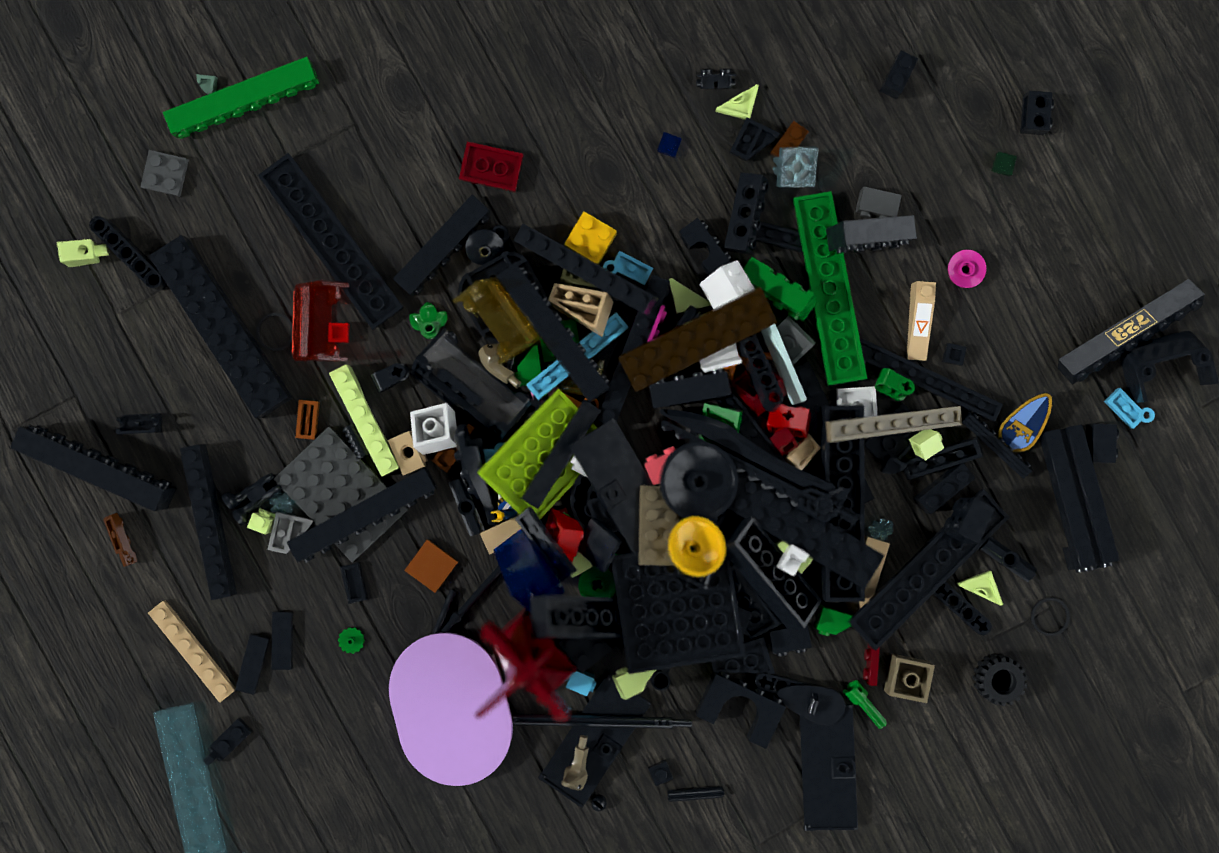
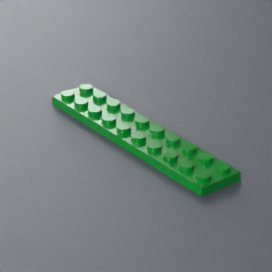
[793,191,867,386]

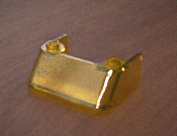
[453,277,540,365]

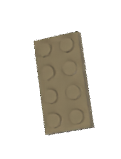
[639,485,679,566]

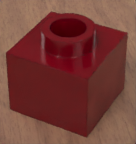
[770,427,799,457]

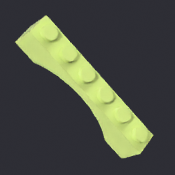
[329,364,400,477]
[612,667,656,700]

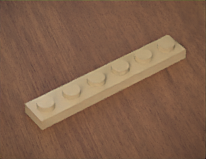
[148,600,236,702]

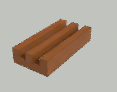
[295,400,320,440]

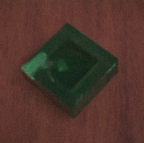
[991,152,1017,176]

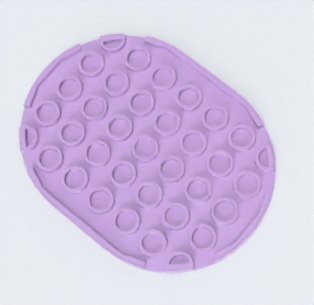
[389,632,513,786]

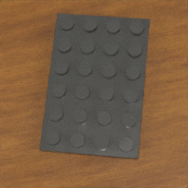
[273,426,409,562]

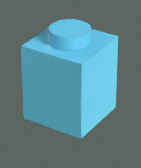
[566,668,597,696]

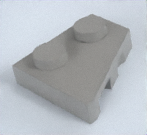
[267,512,313,554]

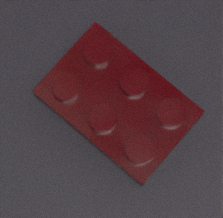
[459,141,524,193]

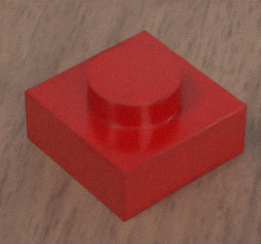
[328,323,350,343]

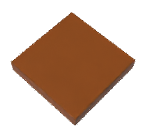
[404,539,459,593]

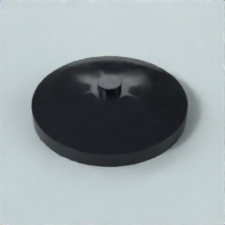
[659,442,738,520]

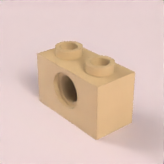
[387,431,428,476]

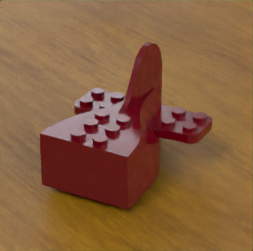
[474,606,577,722]

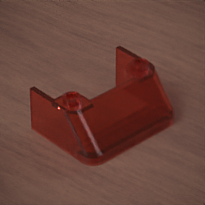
[292,280,349,362]

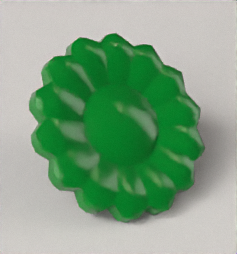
[338,627,365,654]

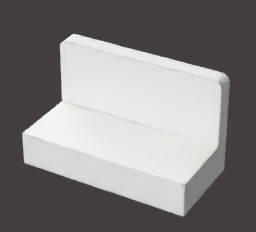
[699,343,742,372]

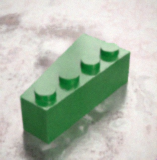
[743,257,817,321]

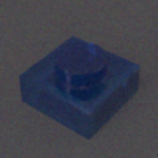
[657,132,682,158]

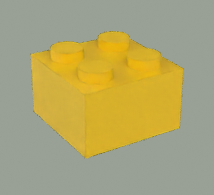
[564,211,617,265]

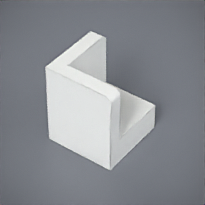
[776,545,809,576]

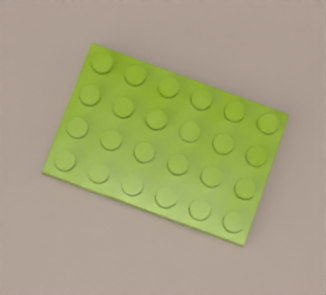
[477,389,597,519]

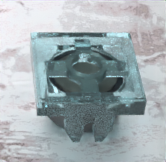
[773,147,819,187]

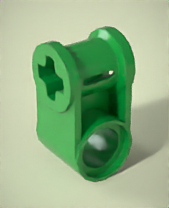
[875,368,915,401]

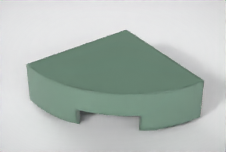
[196,74,218,94]

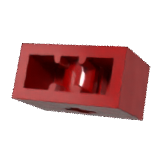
[767,404,811,438]

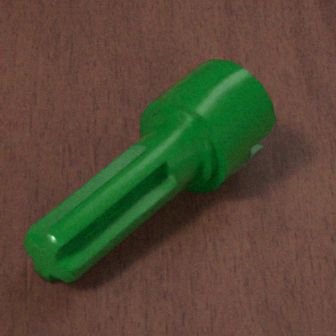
[843,680,887,729]

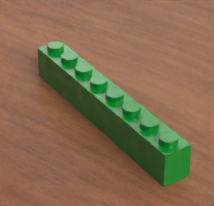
[163,57,319,139]

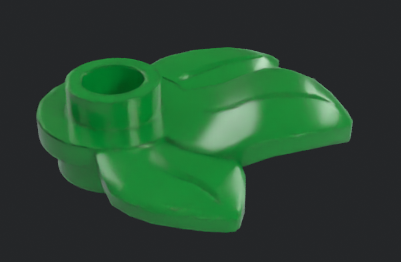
[409,302,448,339]

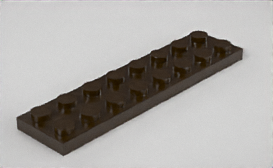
[618,286,777,392]

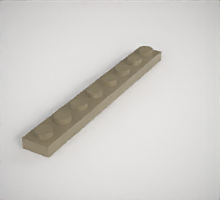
[826,406,962,442]

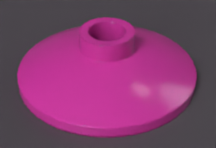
[948,250,986,288]

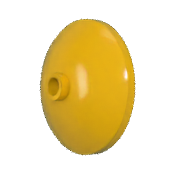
[668,517,726,577]

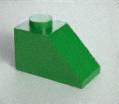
[514,345,542,387]
[814,605,854,636]

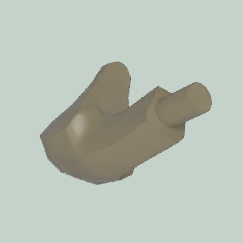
[478,341,522,388]
[562,735,589,790]

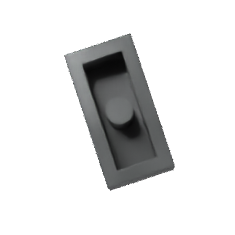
[855,187,902,218]

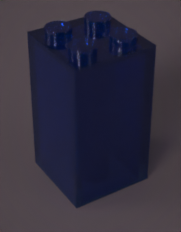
[493,529,565,613]

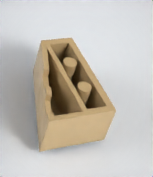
[548,283,614,337]

